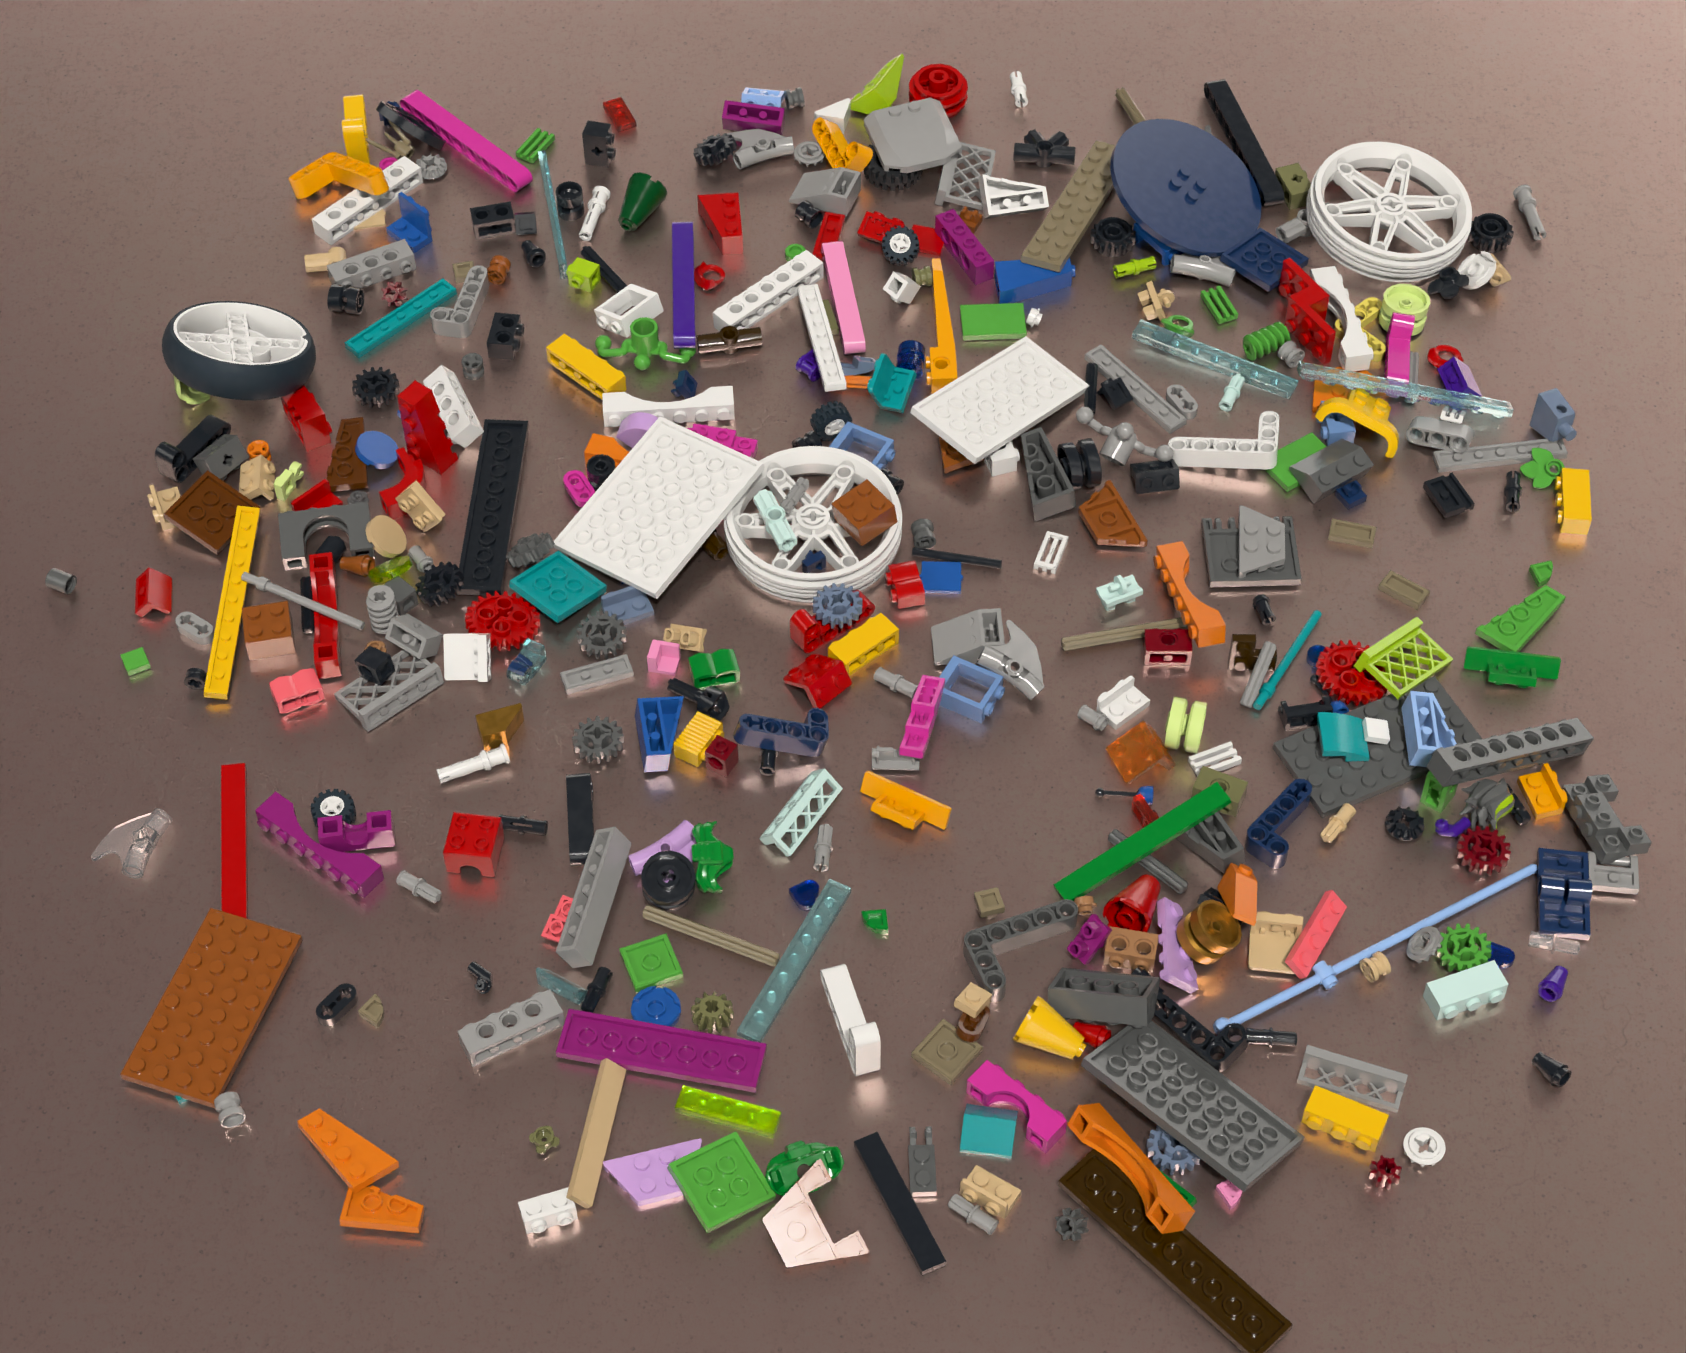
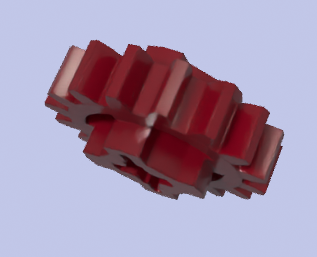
[1456,826,1511,876]

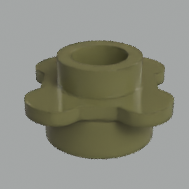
[529,1126,560,1154]

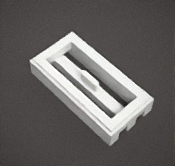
[1440,406,1467,424]
[1034,531,1069,574]
[1188,741,1242,777]

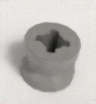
[1277,340,1305,368]

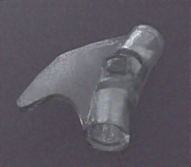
[91,808,172,878]

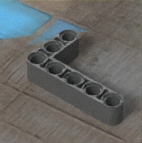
[963,899,1078,1002]

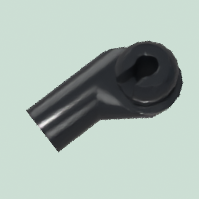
[467,961,492,994]

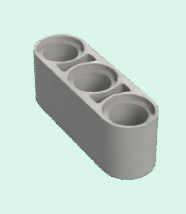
[1406,416,1474,453]

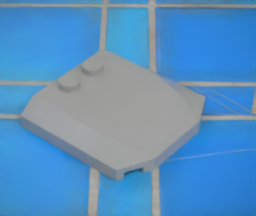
[864,97,962,173]

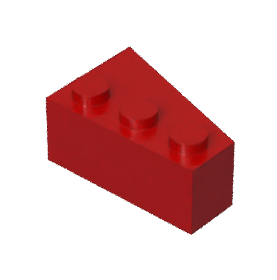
[281,386,332,452]

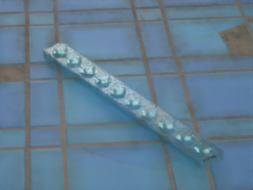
[1297,361,1514,418]

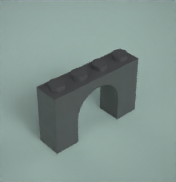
[278,502,376,571]

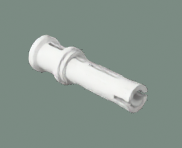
[579,186,611,241]
[436,743,510,784]

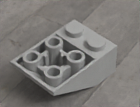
[789,167,861,217]
[931,608,1005,665]

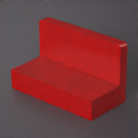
[291,479,343,511]
[135,567,172,617]

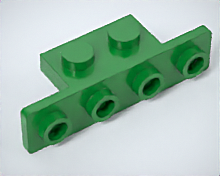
[1464,646,1561,688]

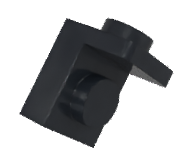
[1097,377,1133,411]

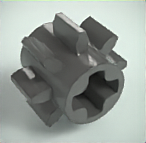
[1055,1207,1089,1241]

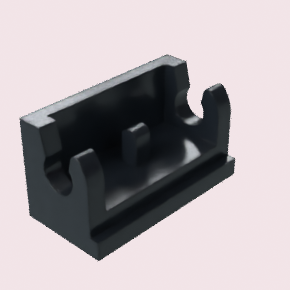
[1278,695,1333,731]

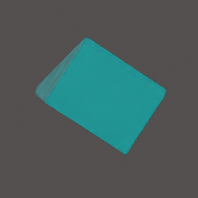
[960,1104,1018,1159]

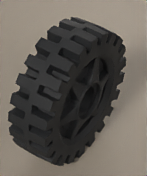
[864,144,923,191]

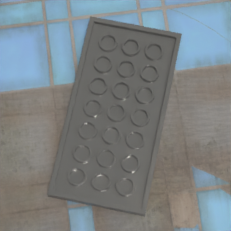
[1273,676,1482,818]
[1081,1020,1305,1192]

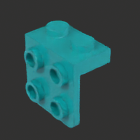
[867,353,917,413]

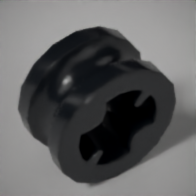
[184,668,207,690]

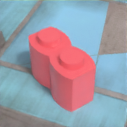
[269,668,325,714]

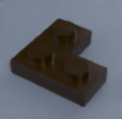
[1228,634,1277,671]

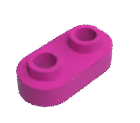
[563,470,595,507]

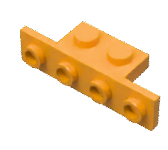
[860,771,952,830]

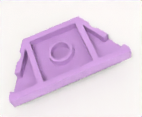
[603,1138,702,1206]

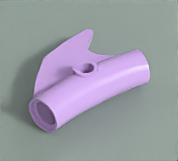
[628,820,697,883]

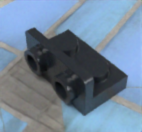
[1130,459,1180,494]

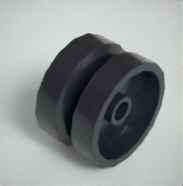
[1057,438,1102,491]
[641,850,696,912]

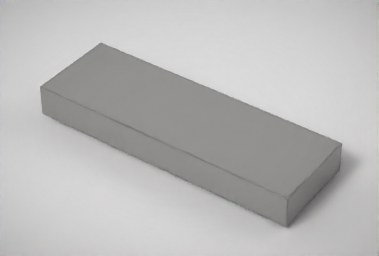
[560,654,634,695]

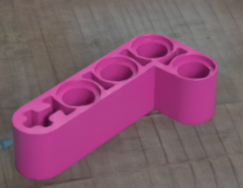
[1384,312,1415,392]

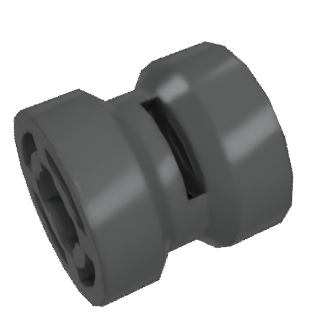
[911,519,936,549]

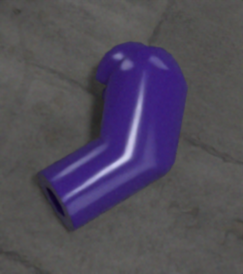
[1435,817,1471,838]

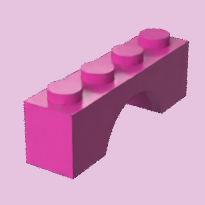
[966,1060,1067,1154]

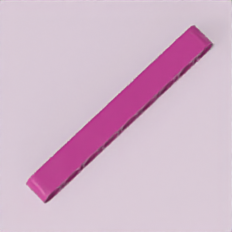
[400,90,533,192]

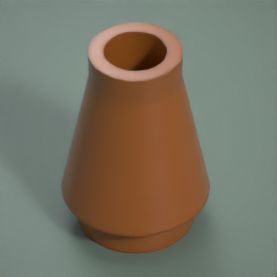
[340,554,376,577]

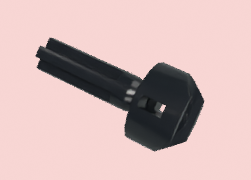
[667,678,730,720]

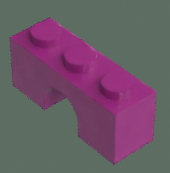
[318,810,395,852]

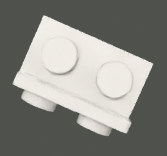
[1096,675,1150,730]
[518,1187,578,1234]

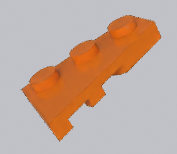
[339,1185,424,1233]

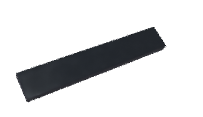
[854,1132,946,1276]

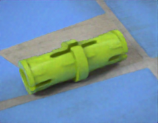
[1113,256,1156,278]

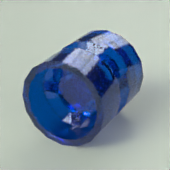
[896,340,925,380]

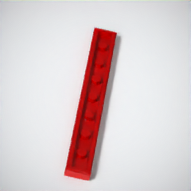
[221,763,248,919]

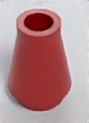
[1073,1021,1111,1049]

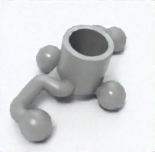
[1076,407,1173,466]

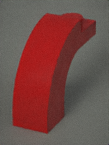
[379,447,426,520]

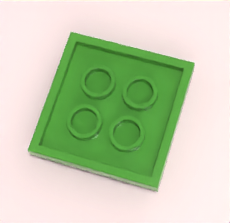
[667,1131,776,1233]

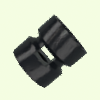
[556,181,584,221]
[327,284,365,315]
[586,454,615,492]

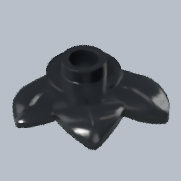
[1427,267,1469,299]

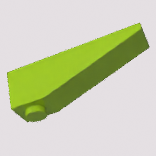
[851,54,904,115]

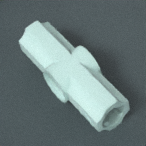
[753,489,797,552]

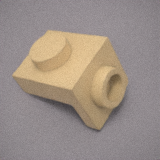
[1489,254,1511,287]
[954,982,992,1018]

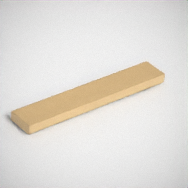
[566,1058,626,1209]

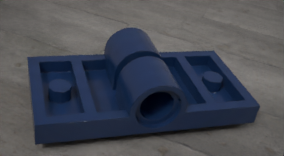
[1537,848,1592,941]

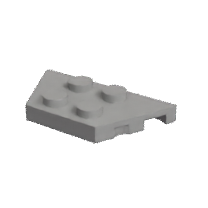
[1239,505,1285,578]

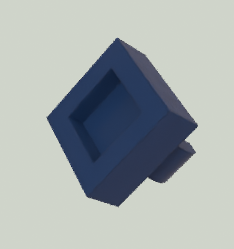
[671,370,698,399]
[1335,480,1367,510]
[802,550,826,573]

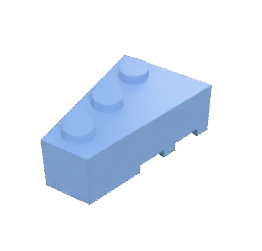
[1401,691,1457,767]

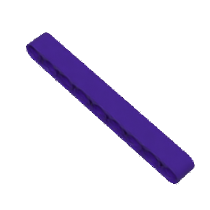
[672,221,696,349]

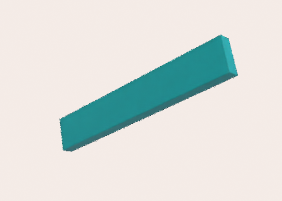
[344,278,457,358]

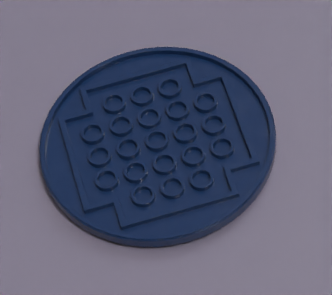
[1110,119,1261,257]

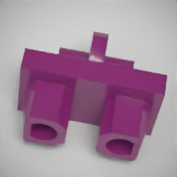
[1067,914,1112,965]

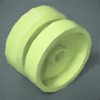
[1379,284,1430,336]
[1164,696,1207,754]

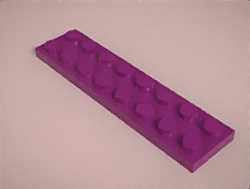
[556,1009,767,1093]

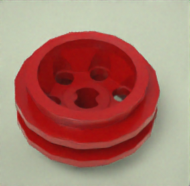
[908,64,968,118]

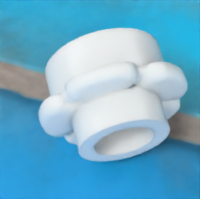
[1025,308,1043,328]

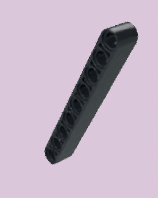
[1204,79,1285,207]

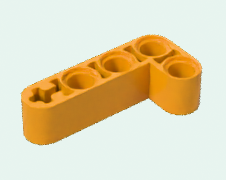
[812,117,873,172]

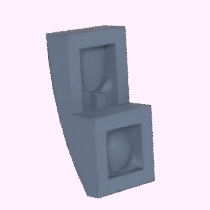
[840,356,876,376]

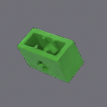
[1420,771,1458,813]

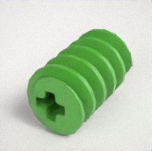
[1243,322,1291,362]

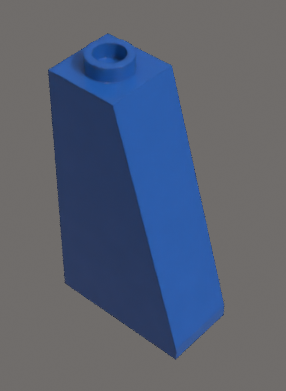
[994,258,1076,304]

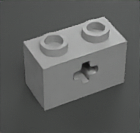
[385,614,443,659]

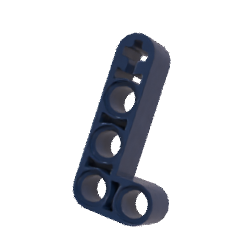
[733,708,829,757]
[1245,779,1312,869]

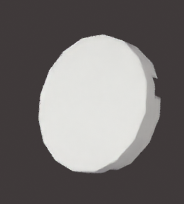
[1457,251,1497,290]

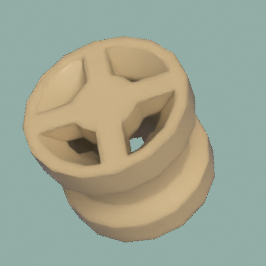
[1359,951,1391,983]

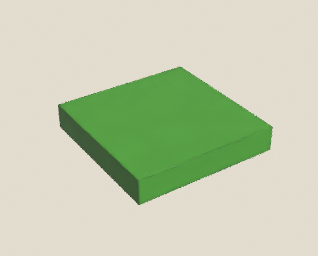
[619,933,683,993]

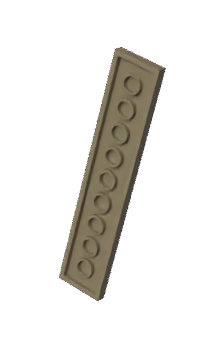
[1021,141,1115,272]

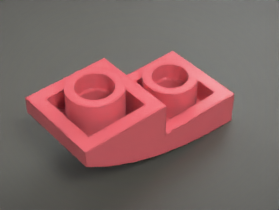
[541,895,573,943]

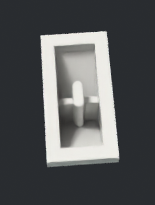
[814,98,851,134]

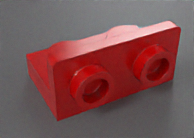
[857,211,905,246]

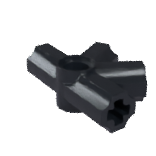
[1013,129,1076,168]

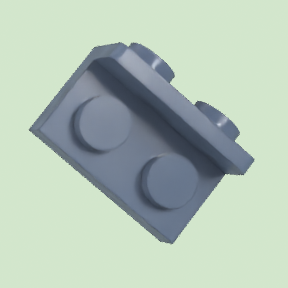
[601,586,654,625]

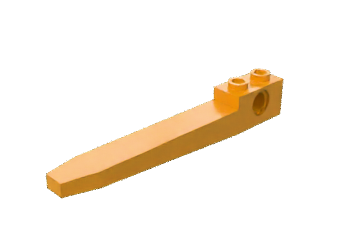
[925,258,957,394]

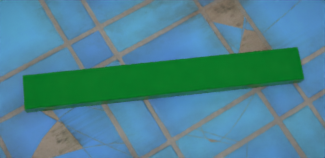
[1053,782,1231,901]

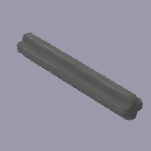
[1108,829,1188,894]

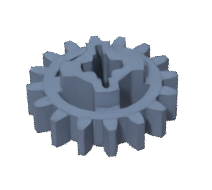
[813,583,863,628]
[1146,1125,1201,1175]

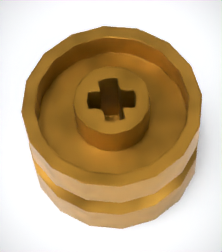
[1176,900,1242,965]

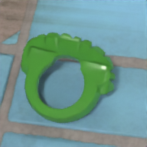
[1161,315,1194,337]

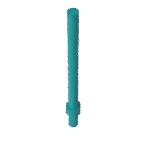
[1253,610,1322,710]

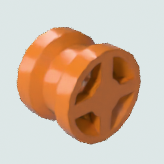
[247,440,272,461]

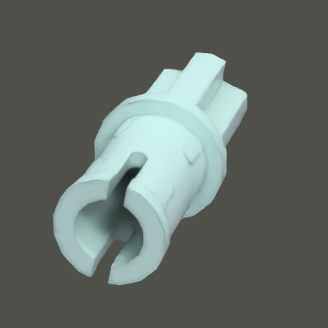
[1219,373,1245,412]

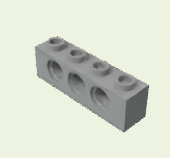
[327,239,416,289]
[457,989,565,1067]

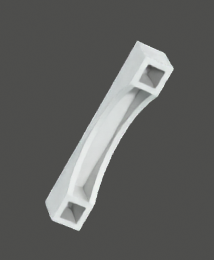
[1310,266,1374,373]
[602,386,735,427]

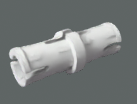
[1010,71,1028,107]

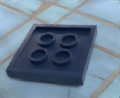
[1220,227,1309,292]

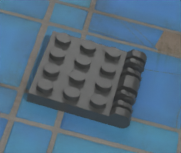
[1201,516,1302,587]

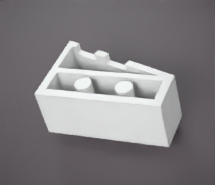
[978,174,1049,219]

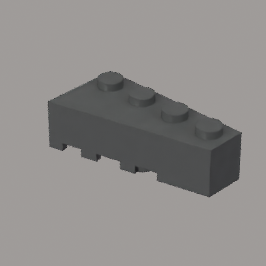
[1021,427,1076,522]

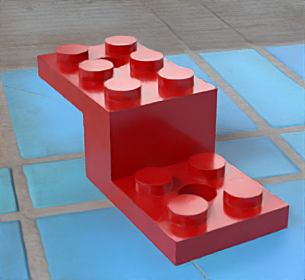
[1279,258,1336,365]

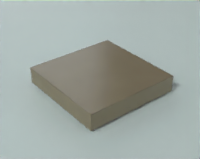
[911,1019,983,1085]

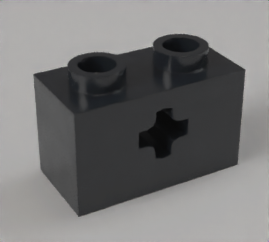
[582,120,616,168]

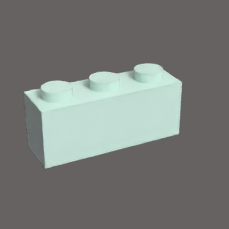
[1423,960,1509,1020]

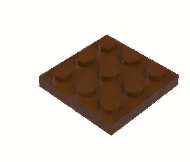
[164,470,260,555]

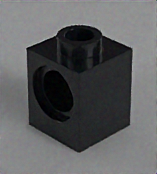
[354,646,395,686]

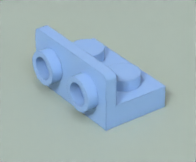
[741,87,784,108]

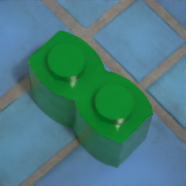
[688,649,740,690]

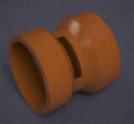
[487,255,511,285]

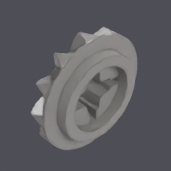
[794,141,826,167]
[416,153,447,179]
[1406,926,1443,963]

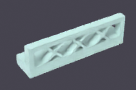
[759,768,843,857]

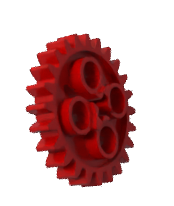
[465,591,540,651]
[1315,640,1387,706]

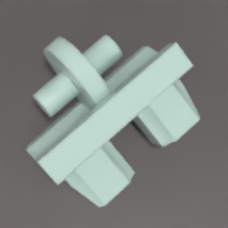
[1096,574,1143,611]

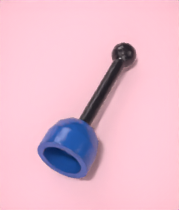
[1310,675,1349,714]
[1095,786,1154,805]

